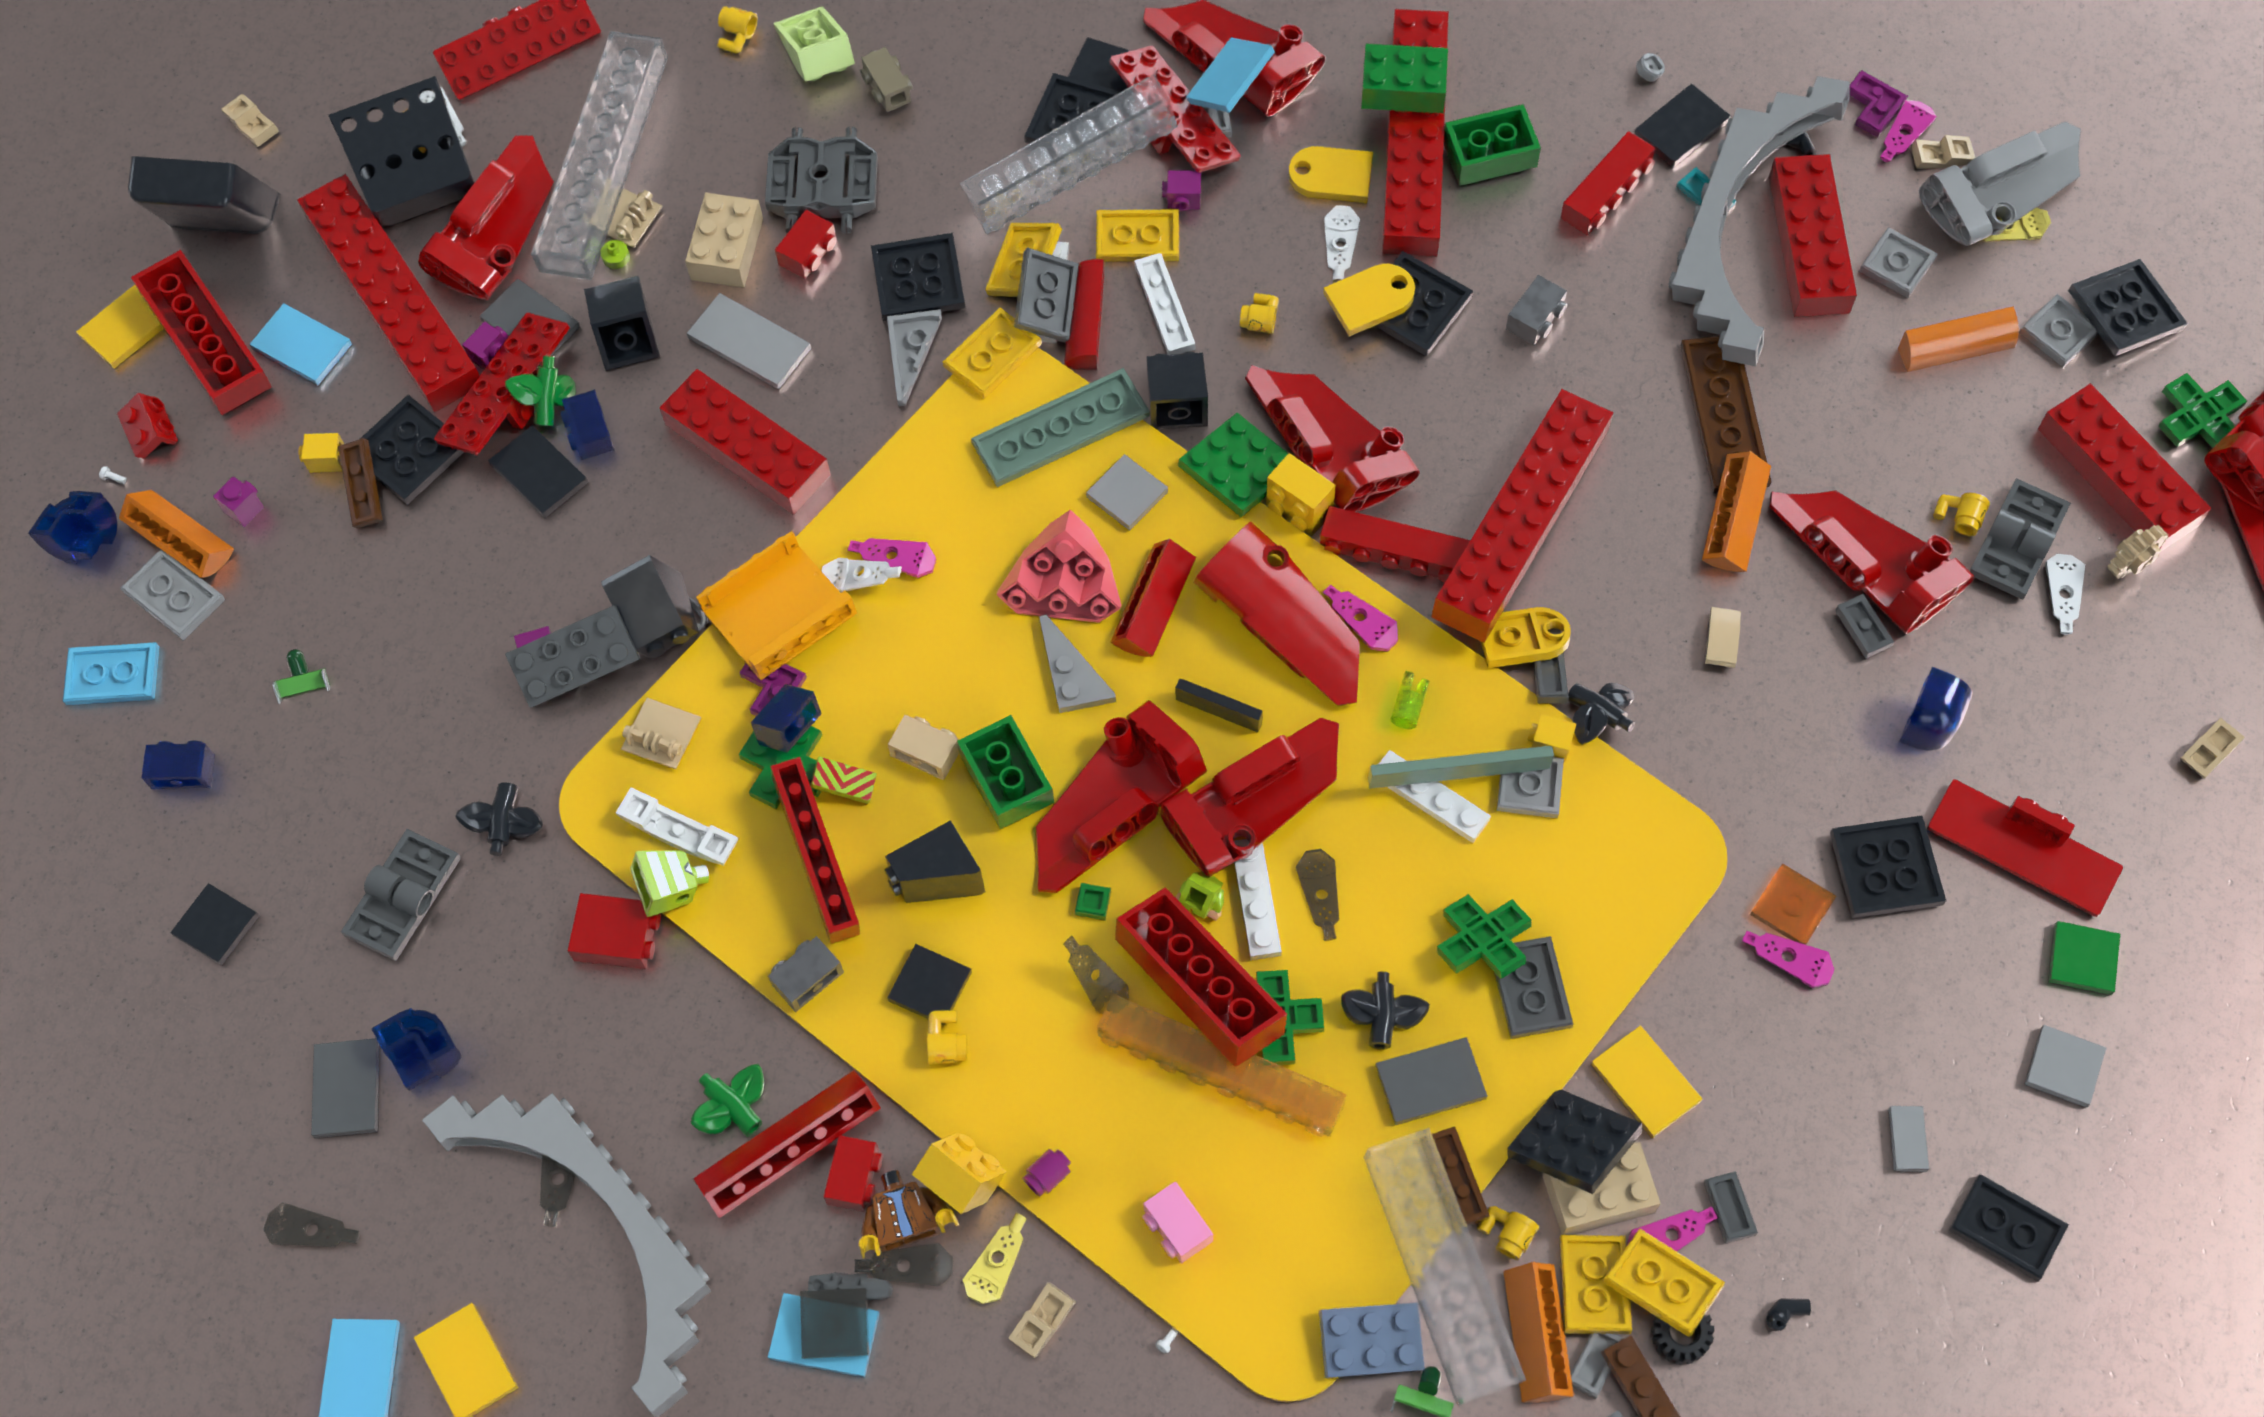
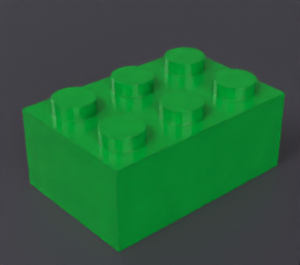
[1361,44,1448,113]
[1444,104,1541,186]
[957,715,1054,829]

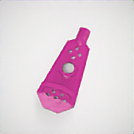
[1880,100,1936,163]
[848,538,936,578]
[1323,585,1398,652]
[1742,931,1835,988]
[1626,1207,1718,1251]

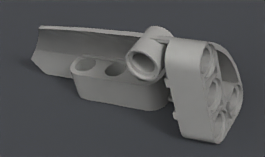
[1919,122,2081,246]

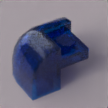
[28,491,118,565]
[1899,666,1972,751]
[371,1008,461,1091]

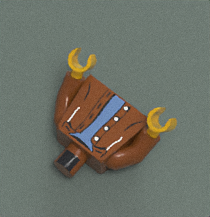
[859,1170,959,1258]

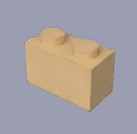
[888,715,959,780]

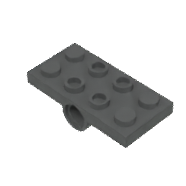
[1970,478,2071,600]
[505,605,640,708]
[341,829,461,961]

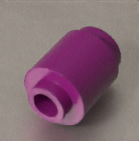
[1023,1149,1071,1197]

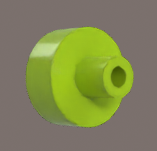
[600,240,630,269]

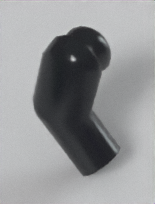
[1786,132,1817,156]
[1766,1298,1811,1331]

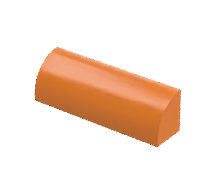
[1898,306,2019,372]
[1702,451,1771,572]
[118,490,234,578]
[1503,1262,1574,1403]

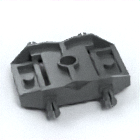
[765,127,878,234]

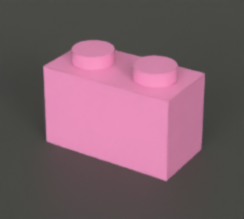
[1142,1181,1213,1264]

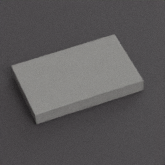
[120,549,226,641]

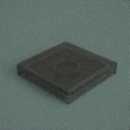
[800,1288,869,1359]

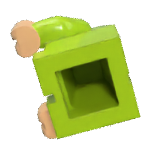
[1175,872,1224,921]

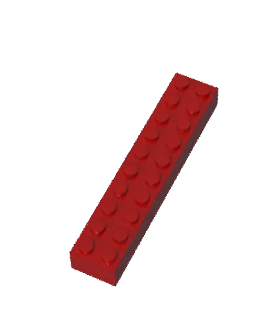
[1382,9,1449,257]
[297,173,479,413]
[1431,389,1614,643]

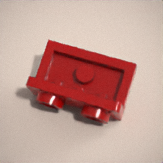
[117,393,178,459]

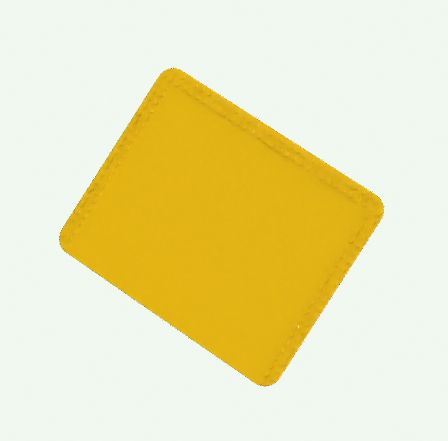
[559,348,1727,1402]

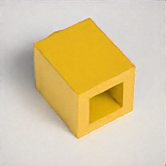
[299,433,344,473]
[1527,714,1576,762]

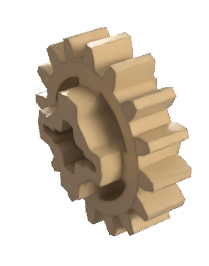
[2107,525,2168,579]

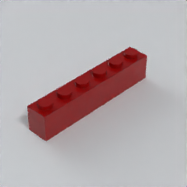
[1320,506,1470,583]
[771,757,860,944]
[693,1070,881,1218]

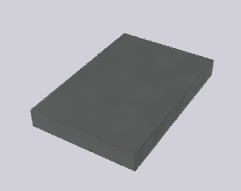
[1014,248,1078,342]
[480,278,580,356]
[1494,936,1574,1039]
[1376,1037,1487,1125]
[311,1038,379,1138]

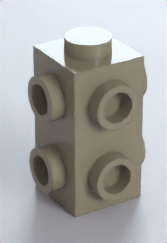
[860,47,913,112]

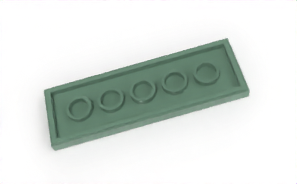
[971,368,1150,487]

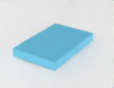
[1186,37,1274,113]
[249,303,352,385]
[63,642,160,705]
[768,1293,880,1378]
[319,1319,400,1417]

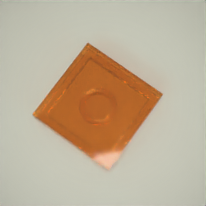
[1750,863,1837,945]

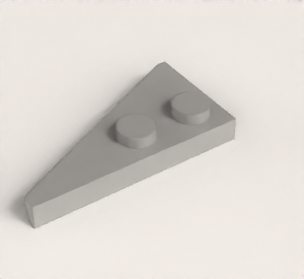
[887,309,942,406]
[1039,615,1116,713]

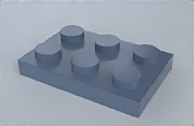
[1319,1302,1425,1378]

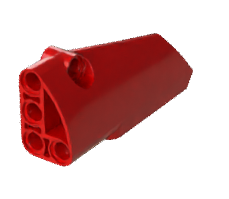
[1143,0,1326,117]
[418,135,554,300]
[1245,365,1420,513]
[2204,391,2264,512]
[1769,490,1975,634]
[1194,521,1360,706]
[1036,700,1207,893]
[1160,718,1339,877]

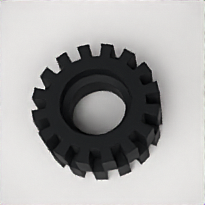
[1651,1315,1715,1365]

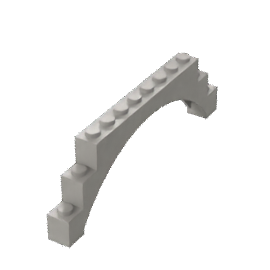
[1669,76,1850,366]
[422,1093,711,1417]

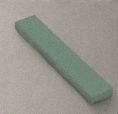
[1368,746,1554,789]

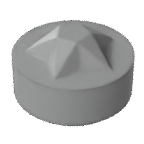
[1636,53,1665,81]

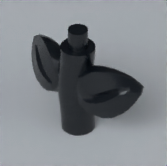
[1568,683,1635,745]
[455,782,543,856]
[1341,971,1430,1049]

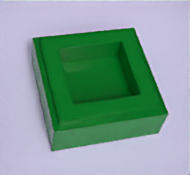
[1075,883,1111,920]

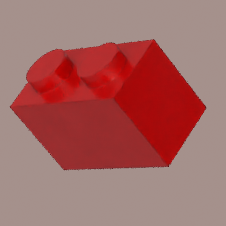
[775,210,837,279]
[823,1135,883,1212]

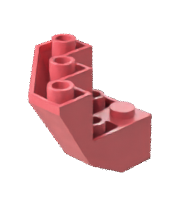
[997,510,1121,623]

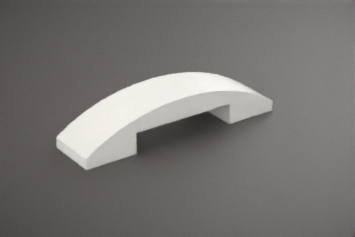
[616,787,739,865]

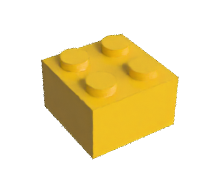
[1266,453,1336,537]
[912,1133,1007,1214]

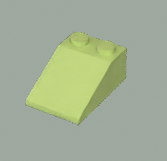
[773,6,855,81]

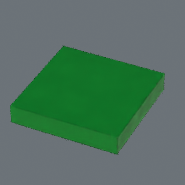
[2048,921,2121,995]

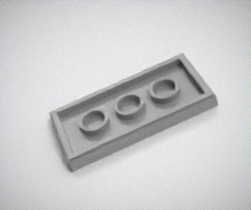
[687,293,811,390]

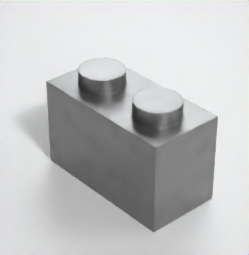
[1506,275,1568,345]
[768,936,844,1012]

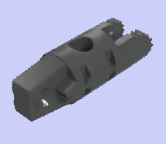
[808,1272,894,1304]

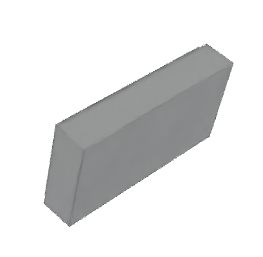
[1888,1106,1929,1172]
[1571,1333,1624,1399]

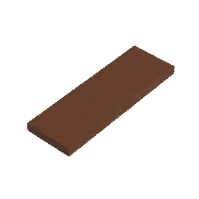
[1680,336,1772,493]

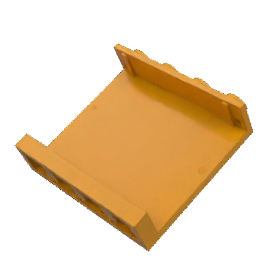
[696,531,857,680]

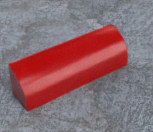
[1064,259,1105,370]
[1110,539,1196,657]

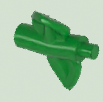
[505,355,576,426]
[691,1064,764,1137]

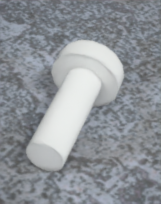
[99,466,127,485]
[1155,1327,1179,1354]

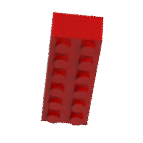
[1769,154,1857,317]
[131,249,272,415]
[659,369,831,515]
[2038,383,2212,551]
[1115,887,1287,1068]

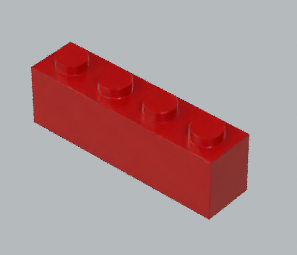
[1560,131,1655,235]

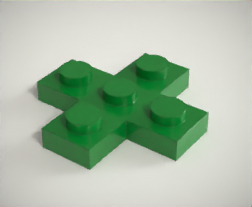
[2158,373,2247,448]
[739,718,822,809]
[1437,894,1532,979]
[1256,970,1324,1066]

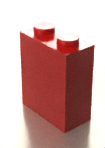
[567,893,661,969]

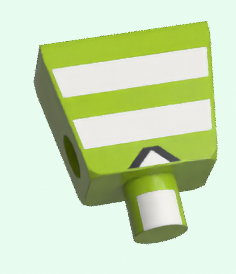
[630,851,709,917]

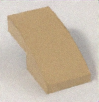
[221,94,279,147]
[1911,135,1975,169]
[1705,607,1741,668]
[2180,717,2245,779]
[1008,1283,1077,1358]

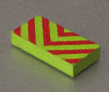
[810,756,877,804]

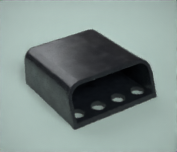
[328,76,475,226]
[128,156,281,234]

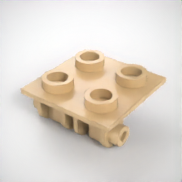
[587,186,662,248]
[621,698,701,769]

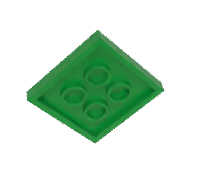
[1178,413,1289,517]

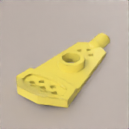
[1982,208,2051,241]
[963,1213,1027,1304]

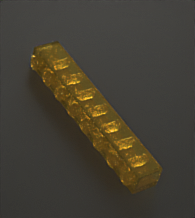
[1097,994,1347,1137]

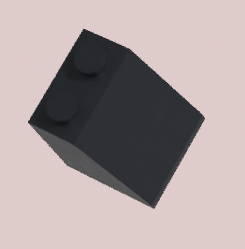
[584,276,660,371]
[1146,352,1208,429]
[601,555,699,658]
[884,820,985,903]

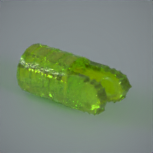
[1390,671,1430,729]

